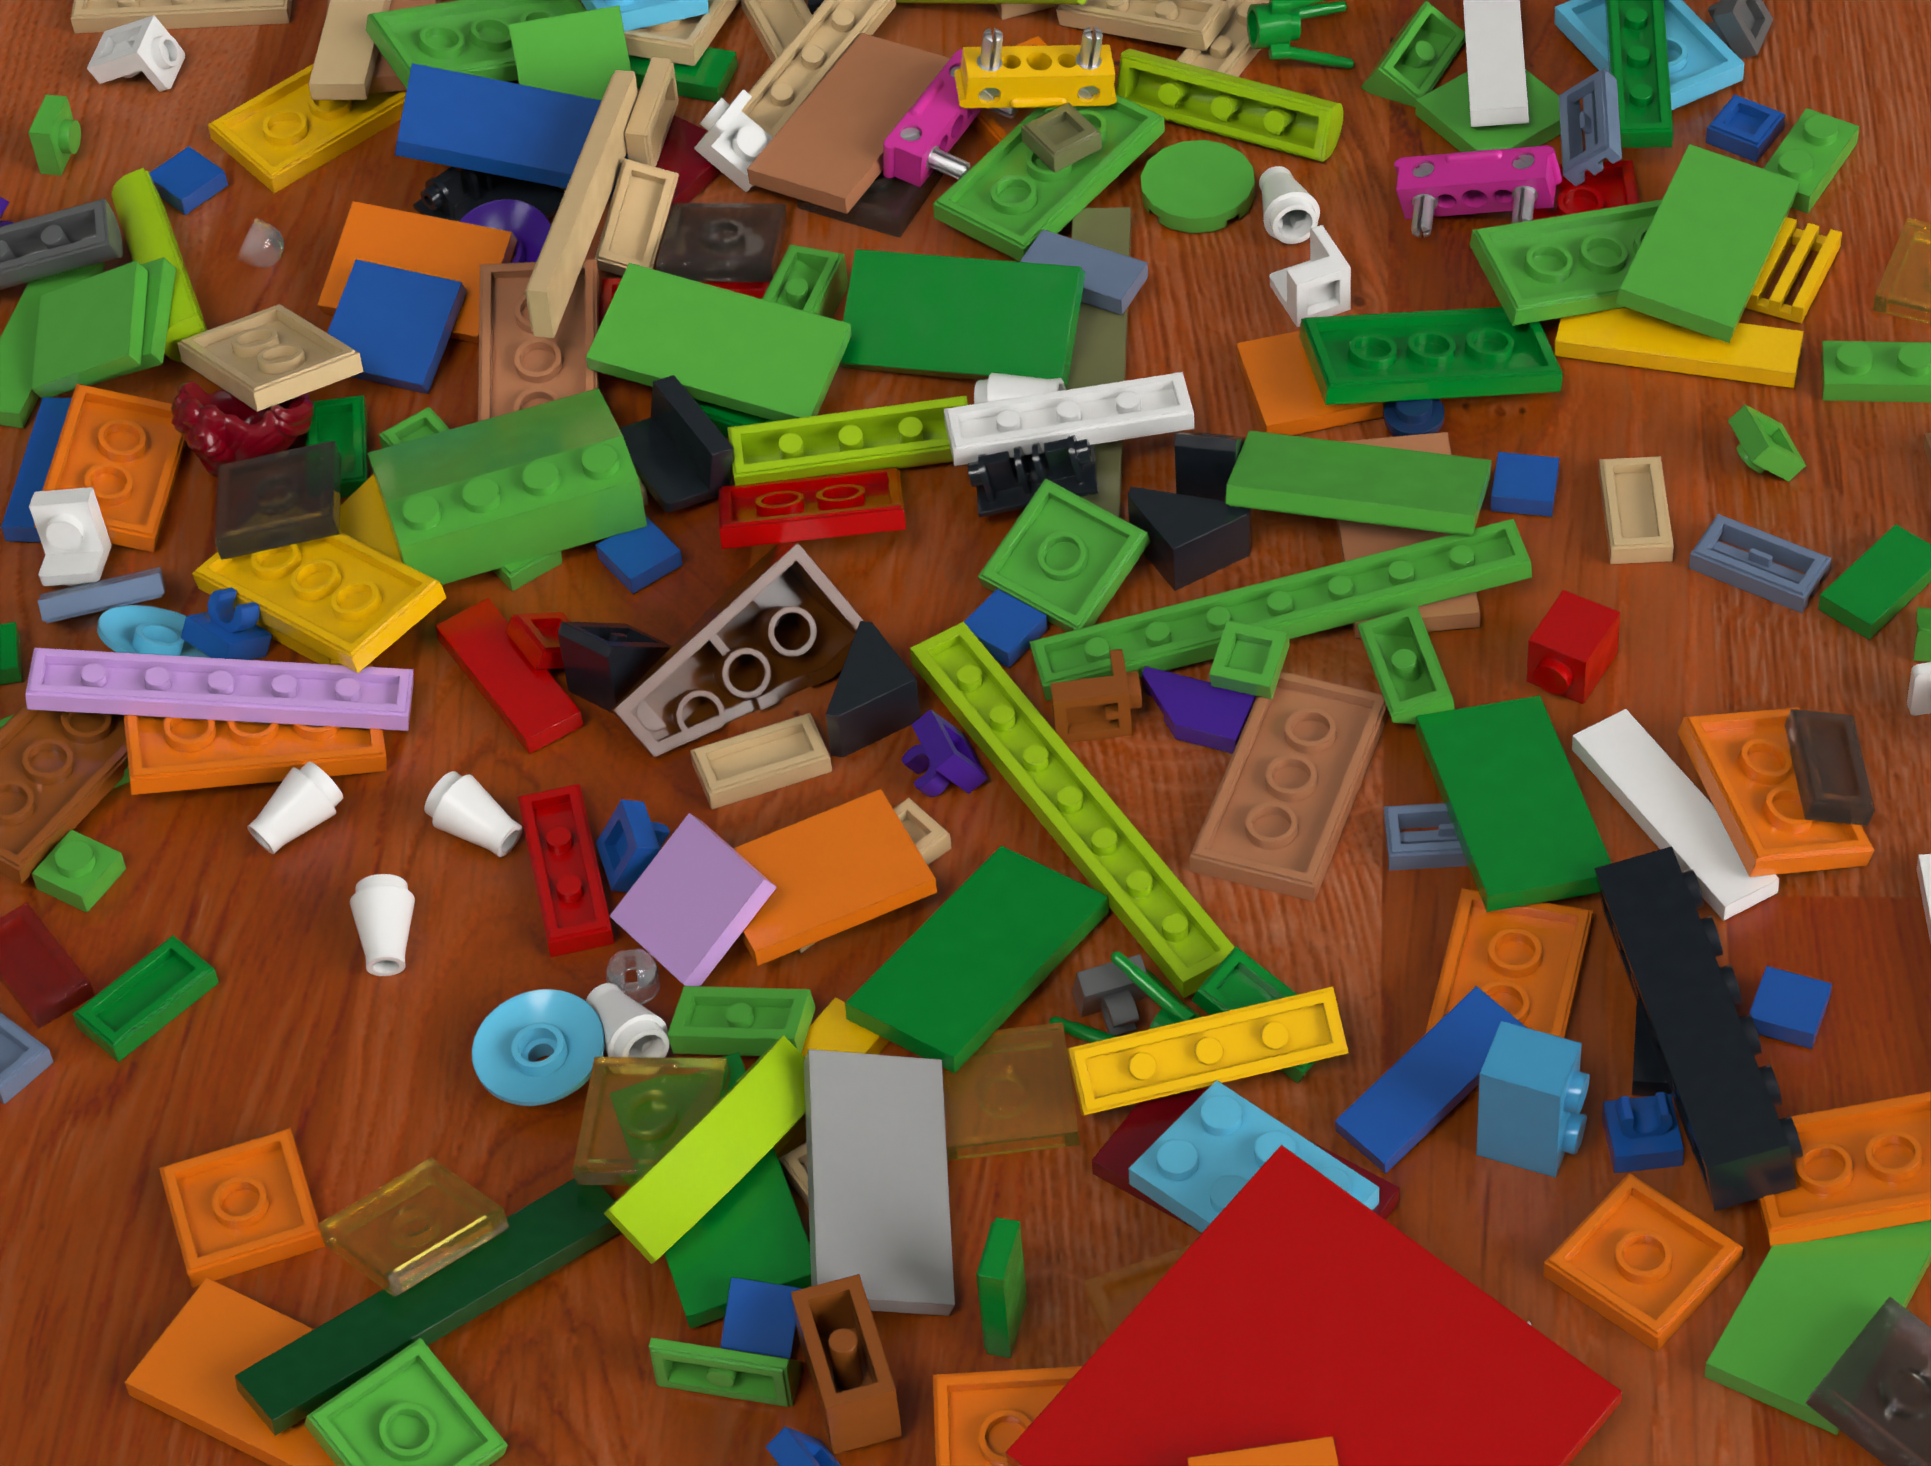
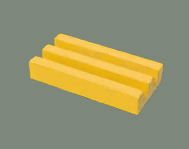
[1746,217,1842,324]

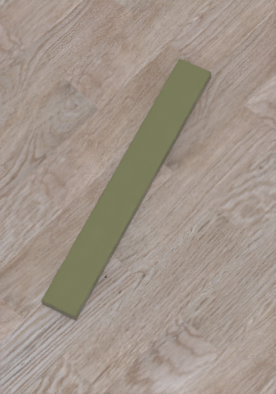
[1065,207,1132,518]

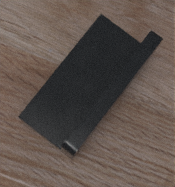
[619,375,734,513]

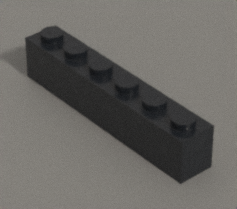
[1594,846,1803,1211]

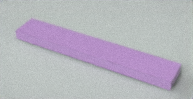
[25,648,414,731]

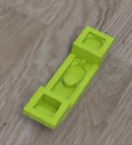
[604,1035,805,1264]

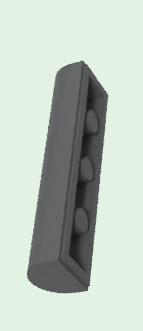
[0,198,123,290]

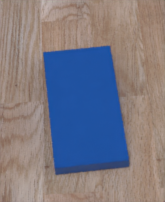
[395,63,628,197]

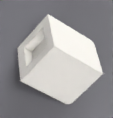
[1270,225,1351,327]

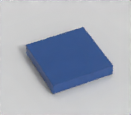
[327,259,467,394]

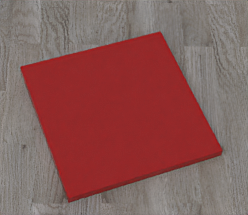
[1005,1145,1623,1466]

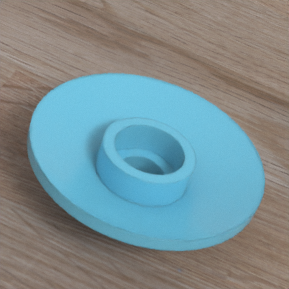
[97,605,211,658]
[472,989,605,1106]

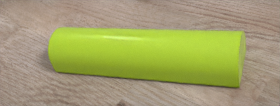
[1116,49,1343,162]
[111,167,208,362]
[727,396,968,486]

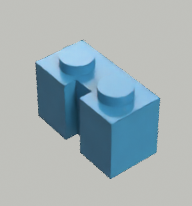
[1476,1021,1590,1178]

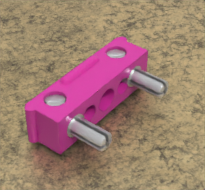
[883,49,1019,187]
[1394,145,1562,238]

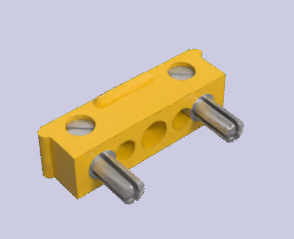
[954,27,1117,108]

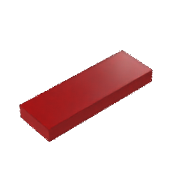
[435,598,583,754]
[517,784,615,957]

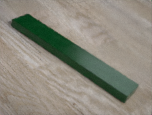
[235,1171,621,1436]

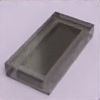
[1784,709,1875,826]

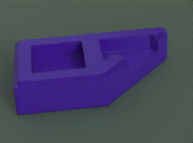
[1142,666,1256,753]

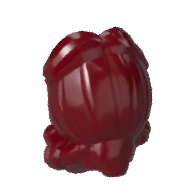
[171,381,313,476]

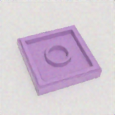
[610,813,777,986]

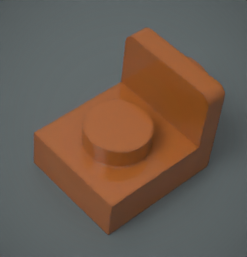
[1051,649,1142,743]

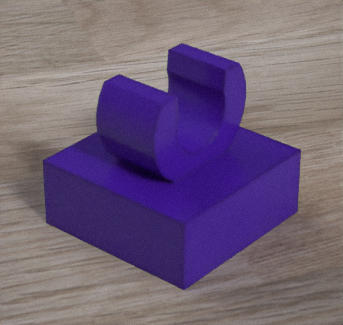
[901,709,988,798]

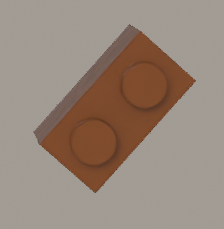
[791,1274,902,1455]

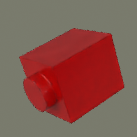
[1526,590,1620,704]

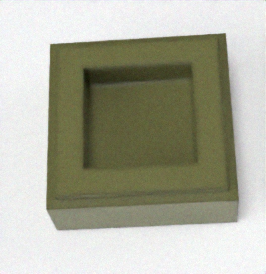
[1021,102,1102,173]

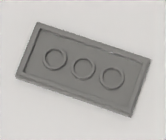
[804,1049,955,1316]

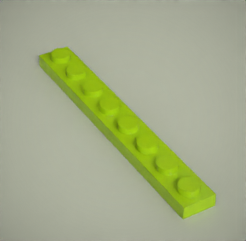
[910,621,1234,998]

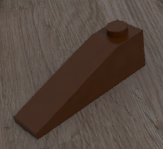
[611,543,864,757]

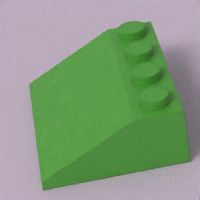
[367,388,647,585]

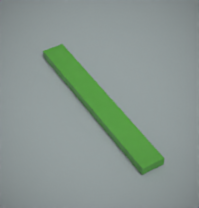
[1029,519,1532,701]

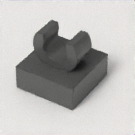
[1705,0,1773,59]
[1072,954,1148,1036]

